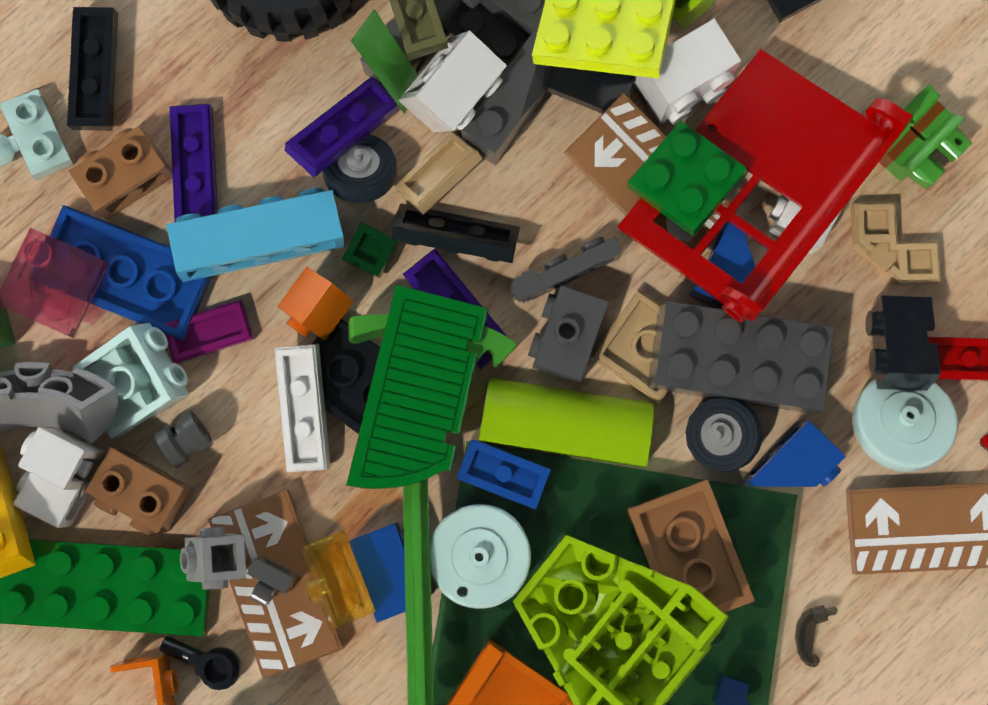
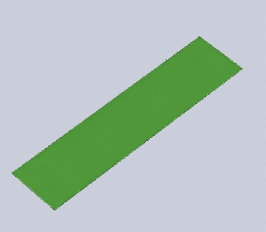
[350,9,418,113]

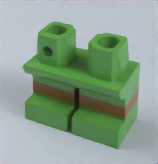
[879,84,972,189]

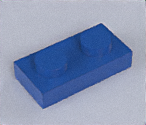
[456,439,551,509]

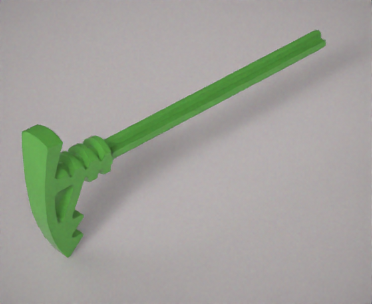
[348,314,517,705]

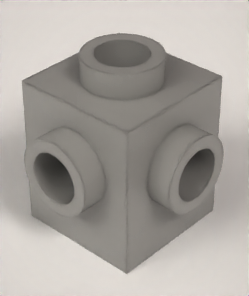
[180,527,247,590]

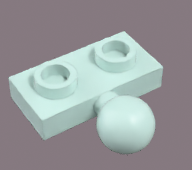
[0,88,74,181]

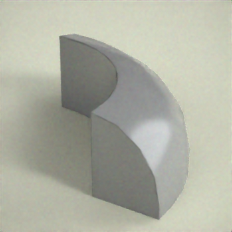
[0,362,118,444]

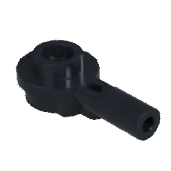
[159,636,242,690]

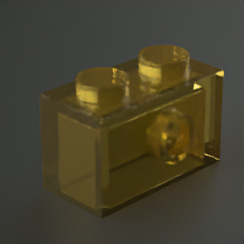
[300,530,376,631]

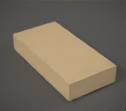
[395,131,482,214]

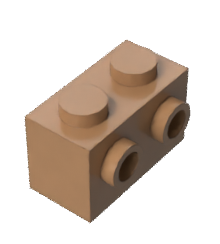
[69,126,173,220]
[85,447,193,536]

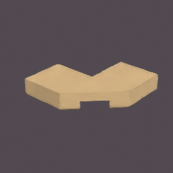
[851,202,941,285]

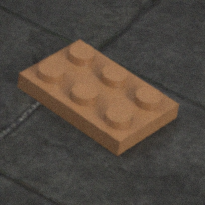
[627,479,755,613]

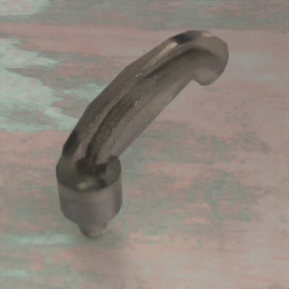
[795,605,838,667]

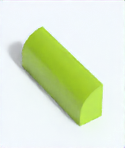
[479,377,654,467]

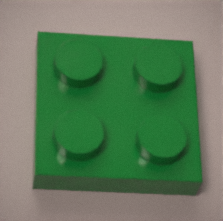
[628,120,747,237]

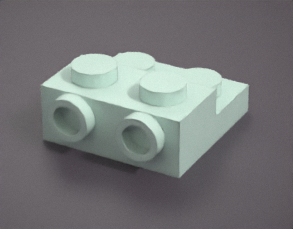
[72,323,190,439]

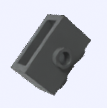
[528,285,608,384]

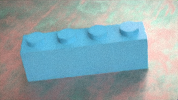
[166,188,345,282]

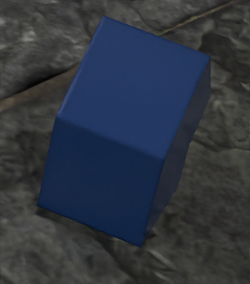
[712,672,750,705]

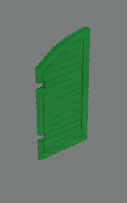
[346,285,488,490]

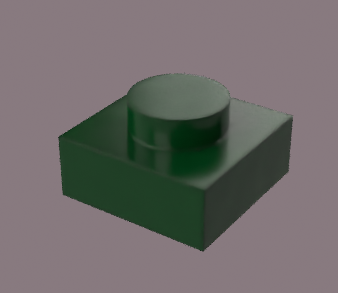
[342,222,398,279]

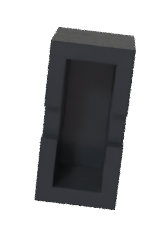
[866,295,941,391]

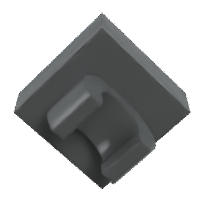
[247,556,299,607]

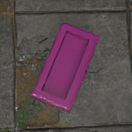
[165,300,255,364]

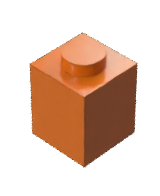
[277,266,354,341]

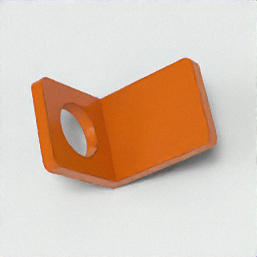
[110,654,179,705]

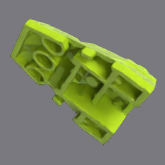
[513,535,729,705]

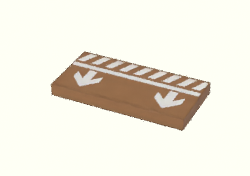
[564,93,738,250]
[846,483,988,575]
[208,490,345,679]

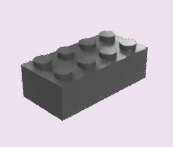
[648,301,834,413]

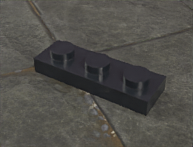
[67,7,118,131]
[391,203,520,263]

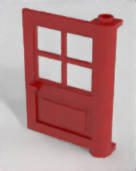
[618,49,913,323]

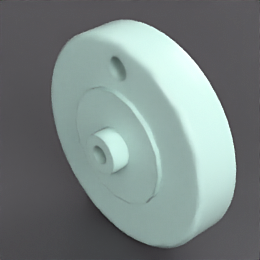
[852,378,958,472]
[430,504,531,609]

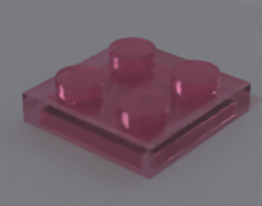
[0,228,110,338]

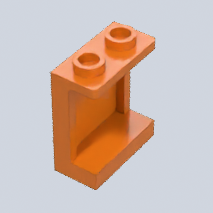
[446,639,574,705]

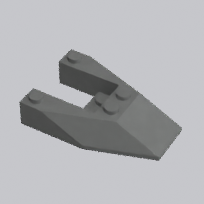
[360,0,552,165]

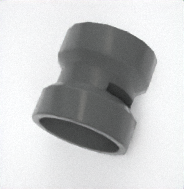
[154,410,213,468]

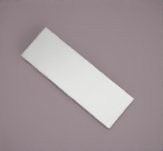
[274,344,331,472]

